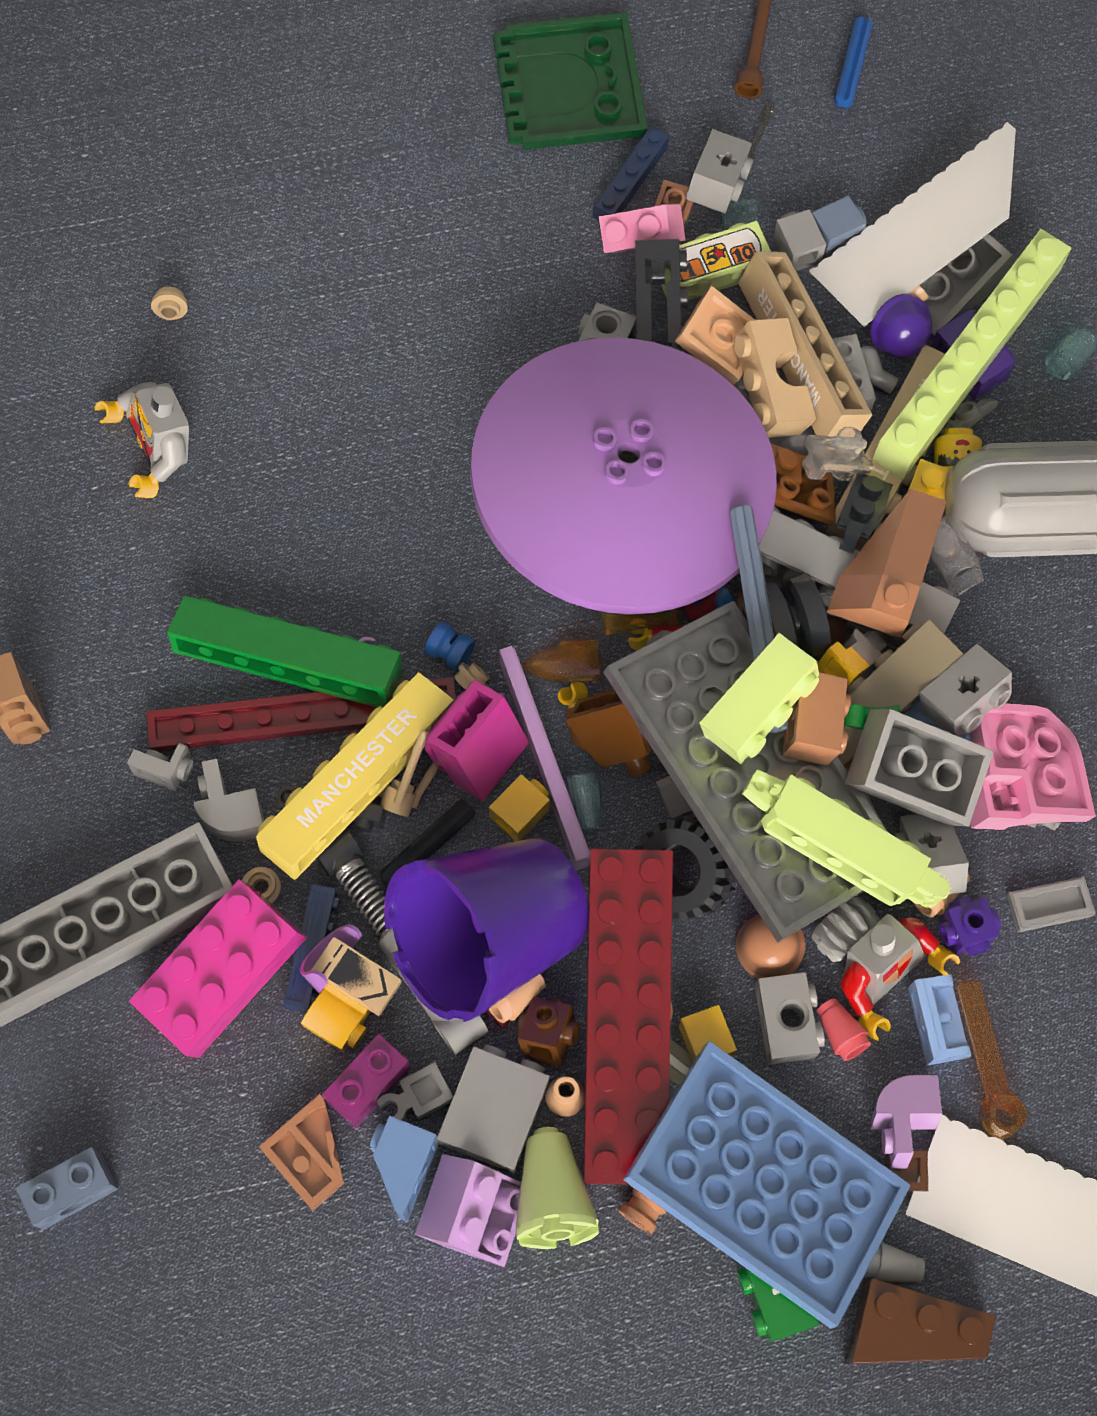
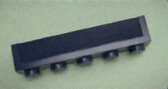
[593,126,670,220]
[283,884,340,1013]

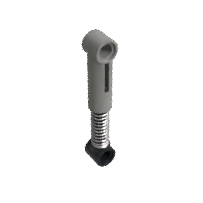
[316,828,489,1055]

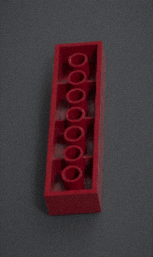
[583,849,673,1185]

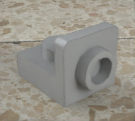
[127,743,193,791]

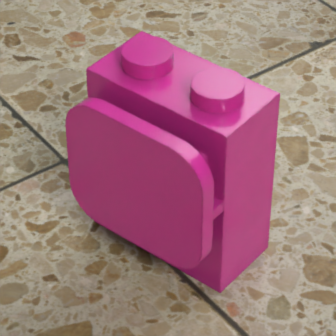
[425,680,529,802]

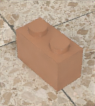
[782,672,851,766]

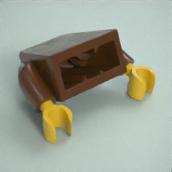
[558,682,652,777]

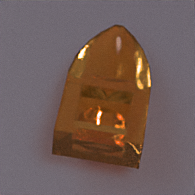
[523,640,600,682]

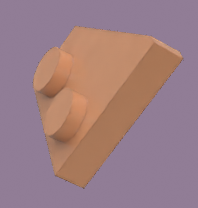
[259,1094,345,1211]

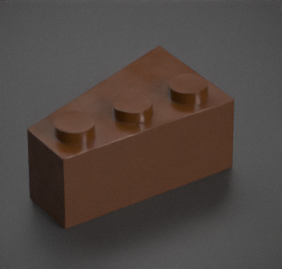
[845,1278,996,1365]

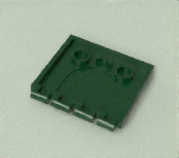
[493,12,648,150]

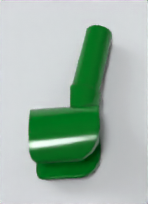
[844,704,901,729]

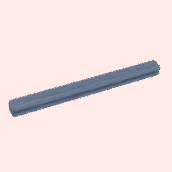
[730,505,789,733]

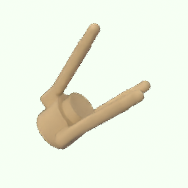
[378,730,438,817]

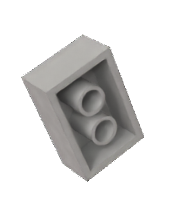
[844,709,994,827]

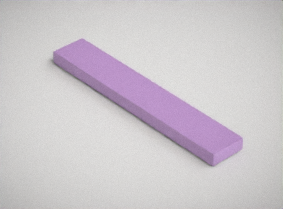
[499,646,589,871]

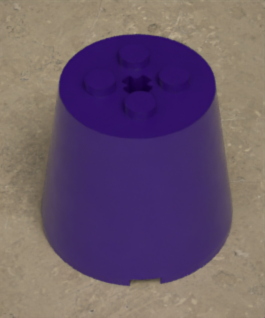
[384,838,589,1022]

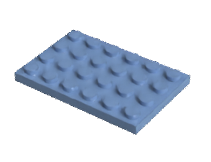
[623,1041,911,1329]

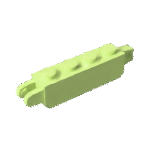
[742,770,951,908]

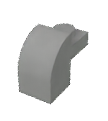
[193,759,264,842]

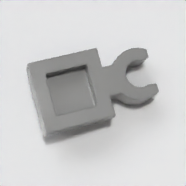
[377,1062,453,1121]

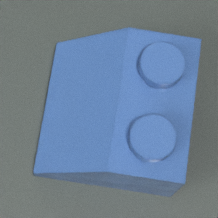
[370,1116,439,1222]

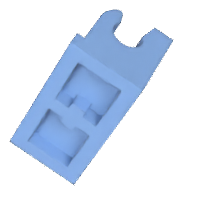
[908,975,971,1066]

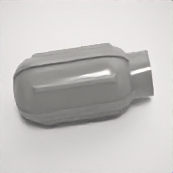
[945,441,1097,557]

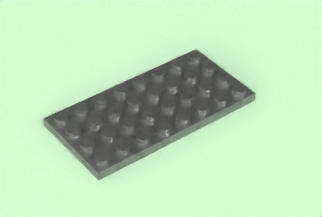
[603,601,887,943]

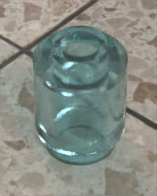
[1044,327,1096,380]

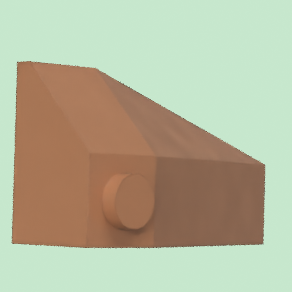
[827,489,947,638]

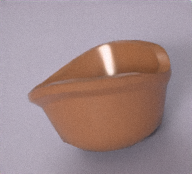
[735,915,805,979]

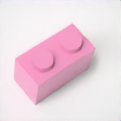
[599,204,686,253]

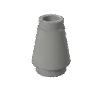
[863,1242,925,1283]

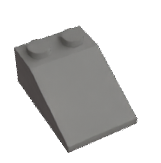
[920,233,1016,336]

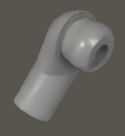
[861,346,898,394]

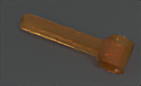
[957,980,1027,1140]

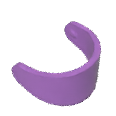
[300,924,362,993]

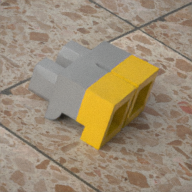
[817,628,887,688]

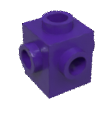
[939,896,1001,957]

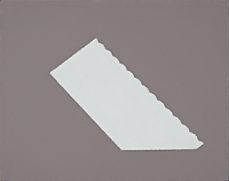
[809,122,1016,326]
[905,1115,1097,1297]

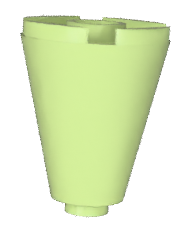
[515,1127,599,1249]

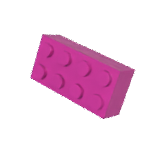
[129,879,307,1058]

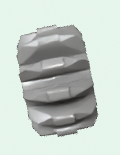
[812,897,880,962]

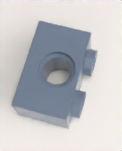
[15,1147,118,1230]

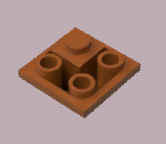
[770,443,836,526]

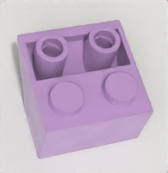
[415,1154,521,1267]

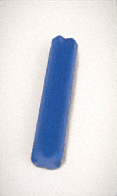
[834,16,873,109]

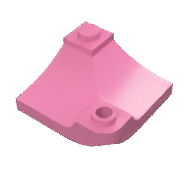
[970,703,1096,830]

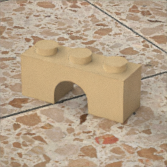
[734,318,817,438]

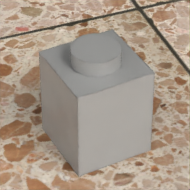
[773,209,826,271]

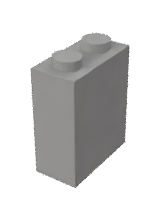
[437,1045,550,1174]

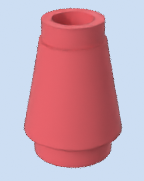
[816,998,871,1061]

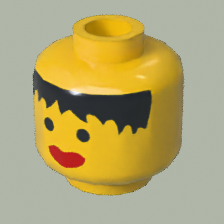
[934,428,982,469]

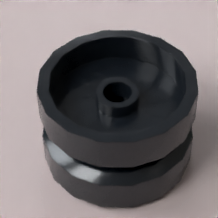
[766,573,831,658]

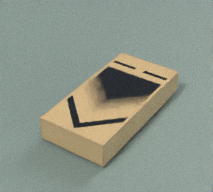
[311,937,402,1016]

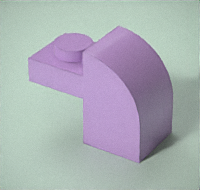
[870,1075,942,1168]

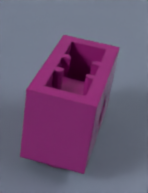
[322,1034,411,1129]

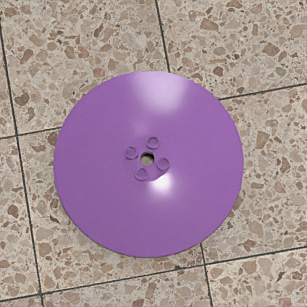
[470,338,777,614]

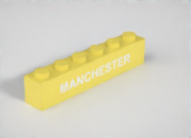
[256,672,454,880]

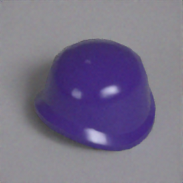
[870,294,933,358]

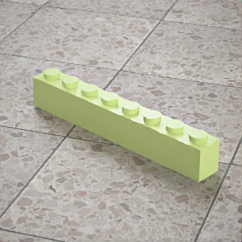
[872,229,1071,480]

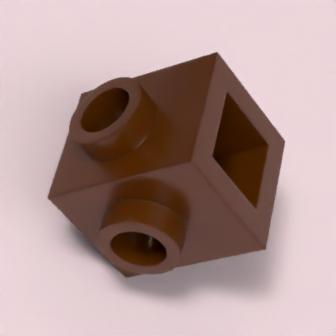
[517,997,580,1067]

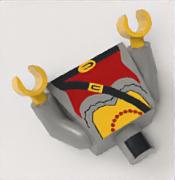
[95,382,189,498]

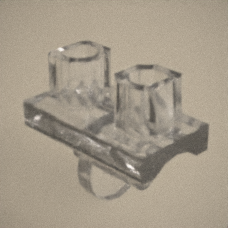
[802,426,876,481]

